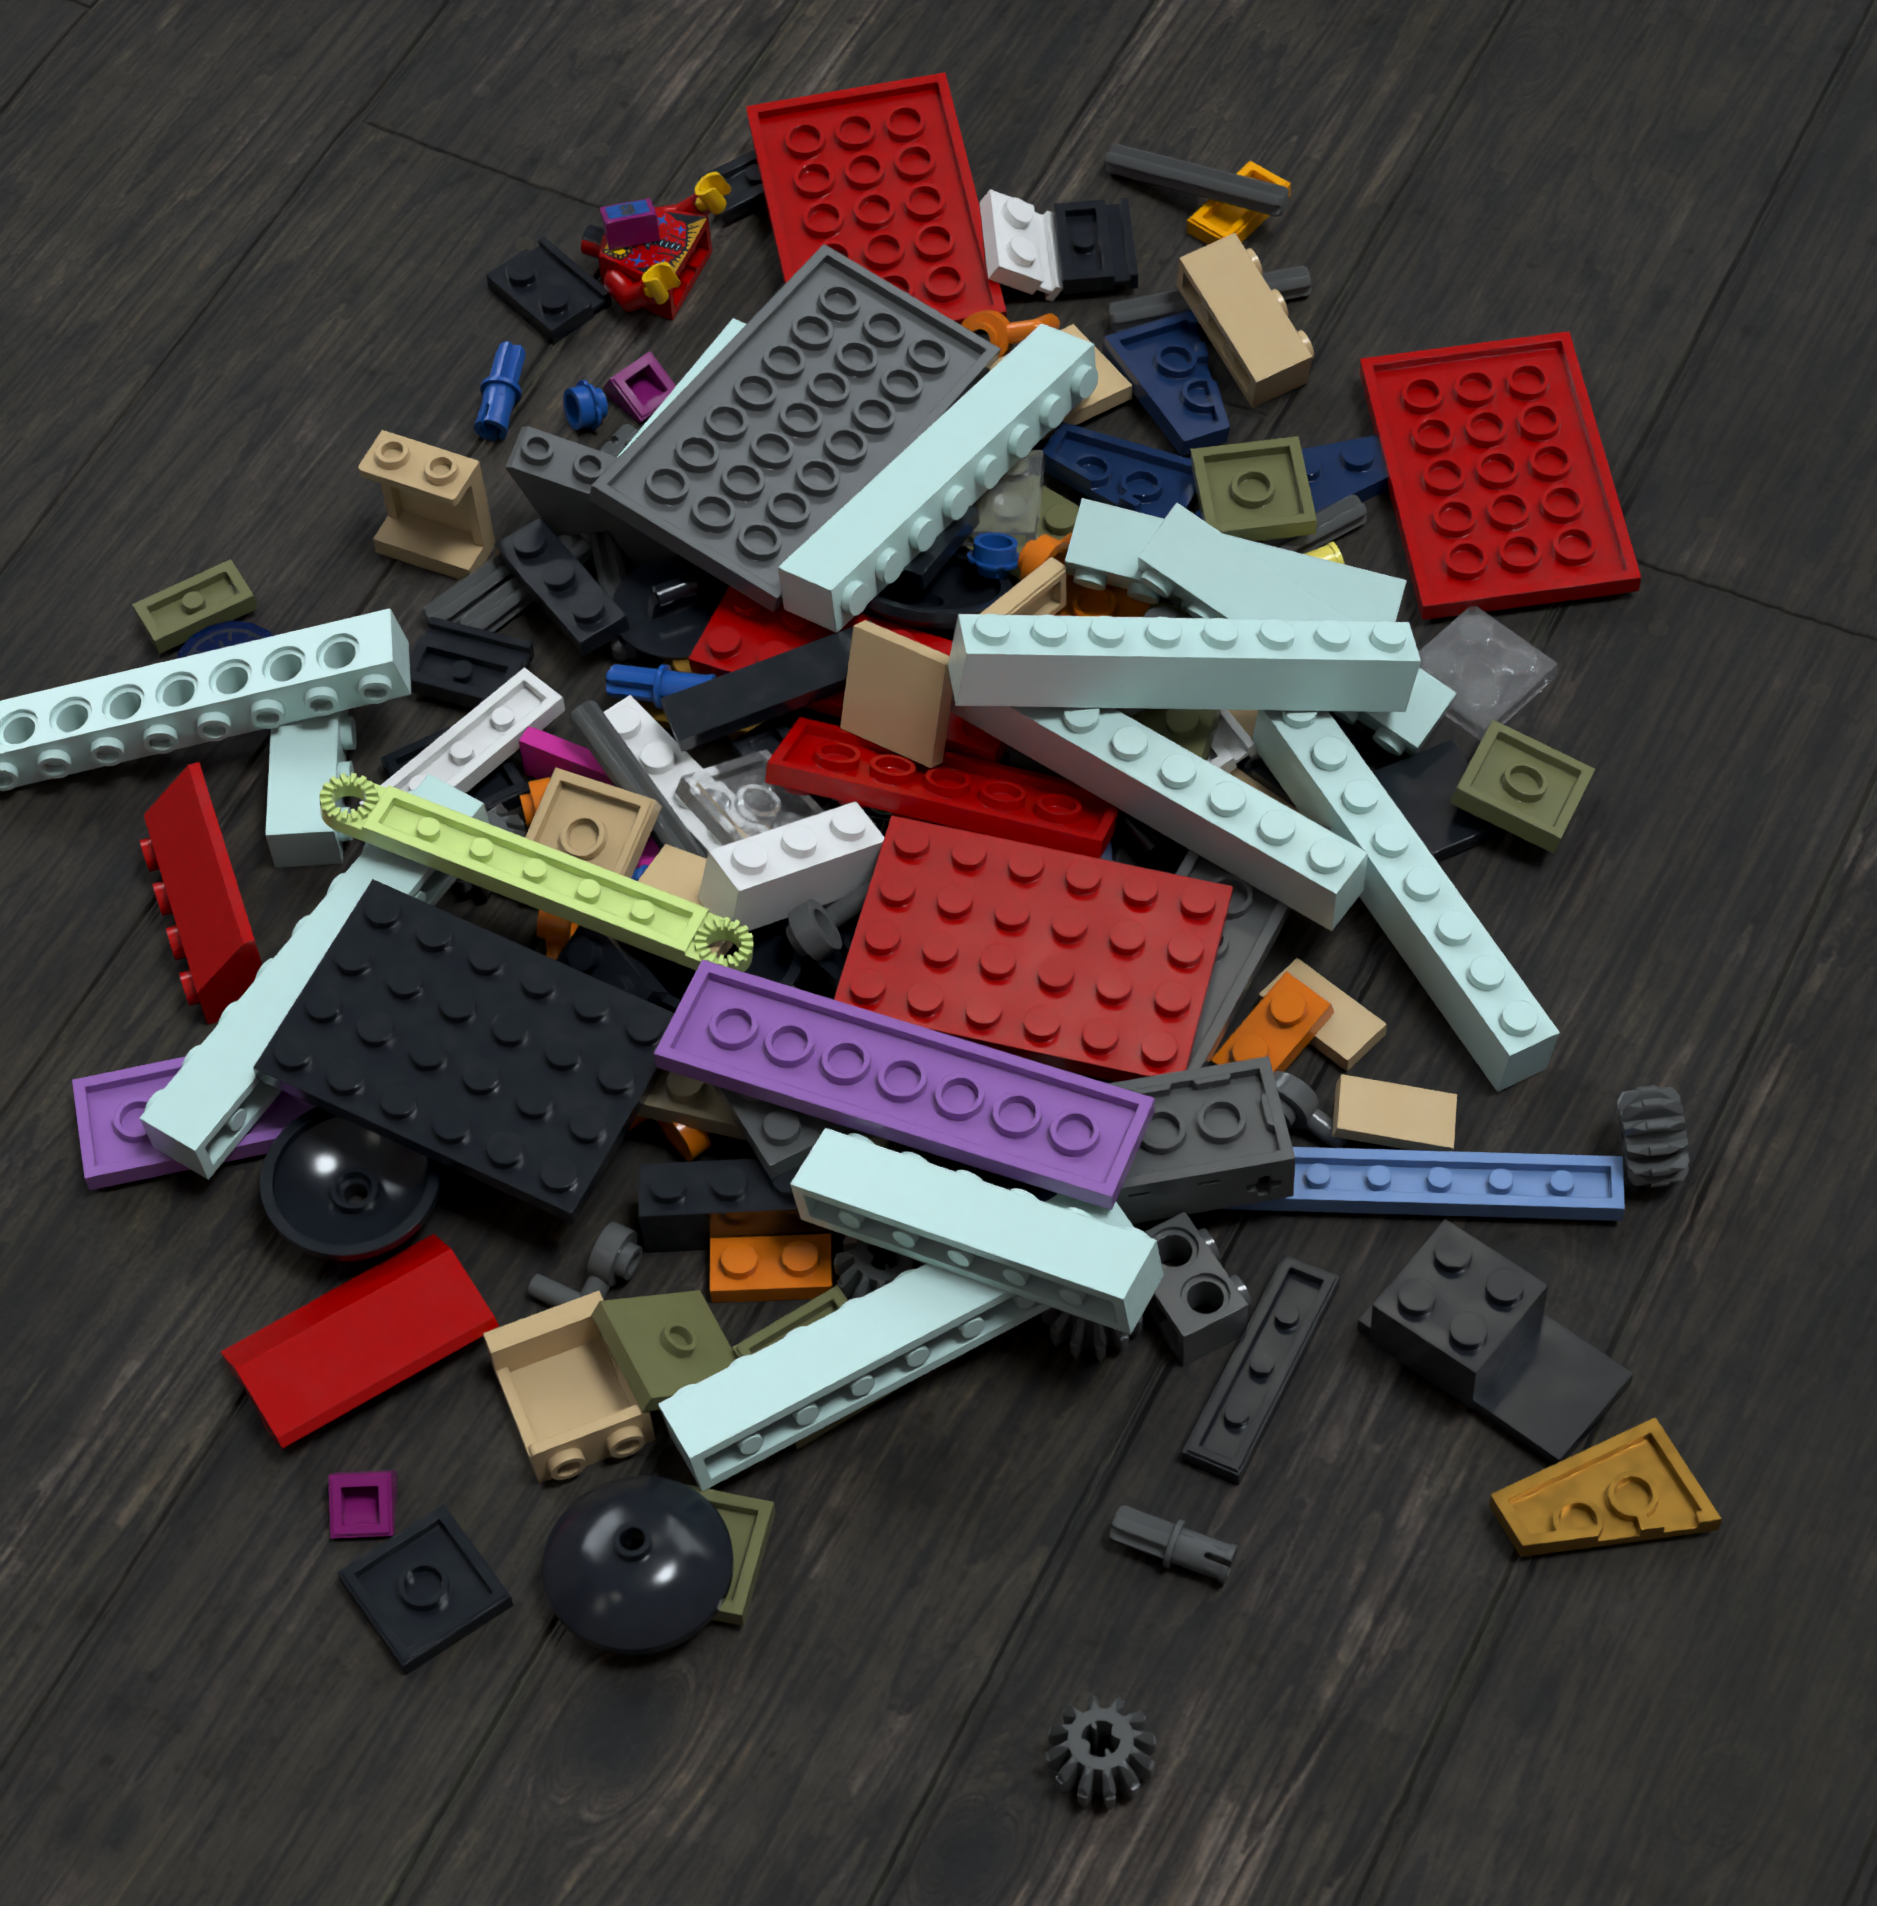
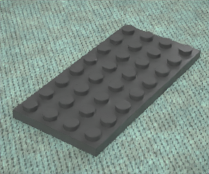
[589,244,1001,613]

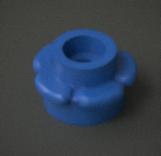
[563,380,608,432]
[967,533,1020,579]

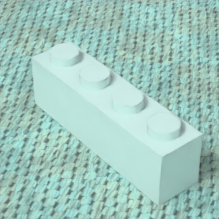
[266,709,356,868]

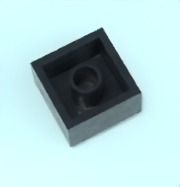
[1369,1219,1548,1408]

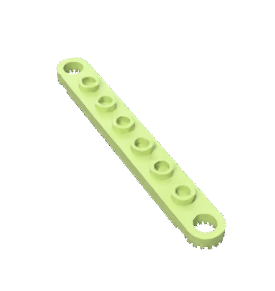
[319,773,754,972]

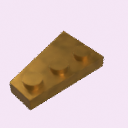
[1489,1417,1722,1557]

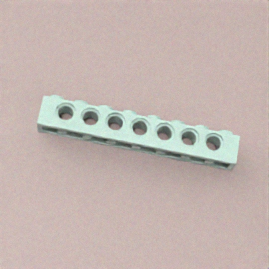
[0,608,411,791]

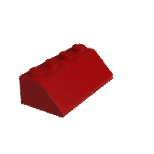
[139,762,262,1025]

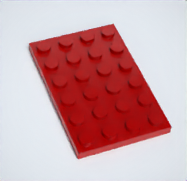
[746,72,1007,325]
[1359,331,1641,620]
[834,815,1233,1082]

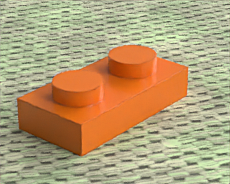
[1211,971,1335,1072]
[710,1234,833,1303]

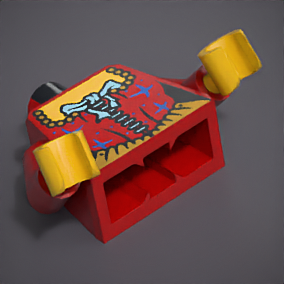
[581,172,731,320]

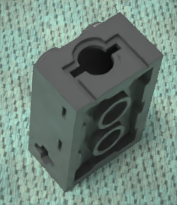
[1108,1056,1295,1224]

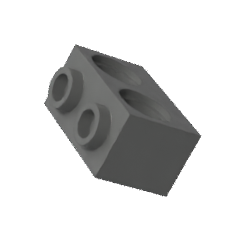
[1145,1212,1252,1367]

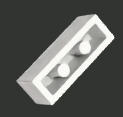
[698,801,884,931]

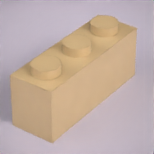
[1176,233,1314,408]

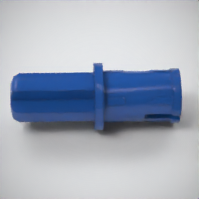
[474,341,526,441]
[606,664,716,709]

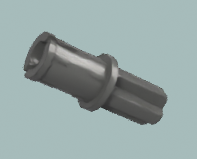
[1110,1505,1238,1584]

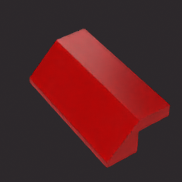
[220,1234,499,1449]

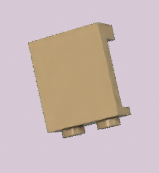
[358,430,496,580]
[483,1291,655,1484]

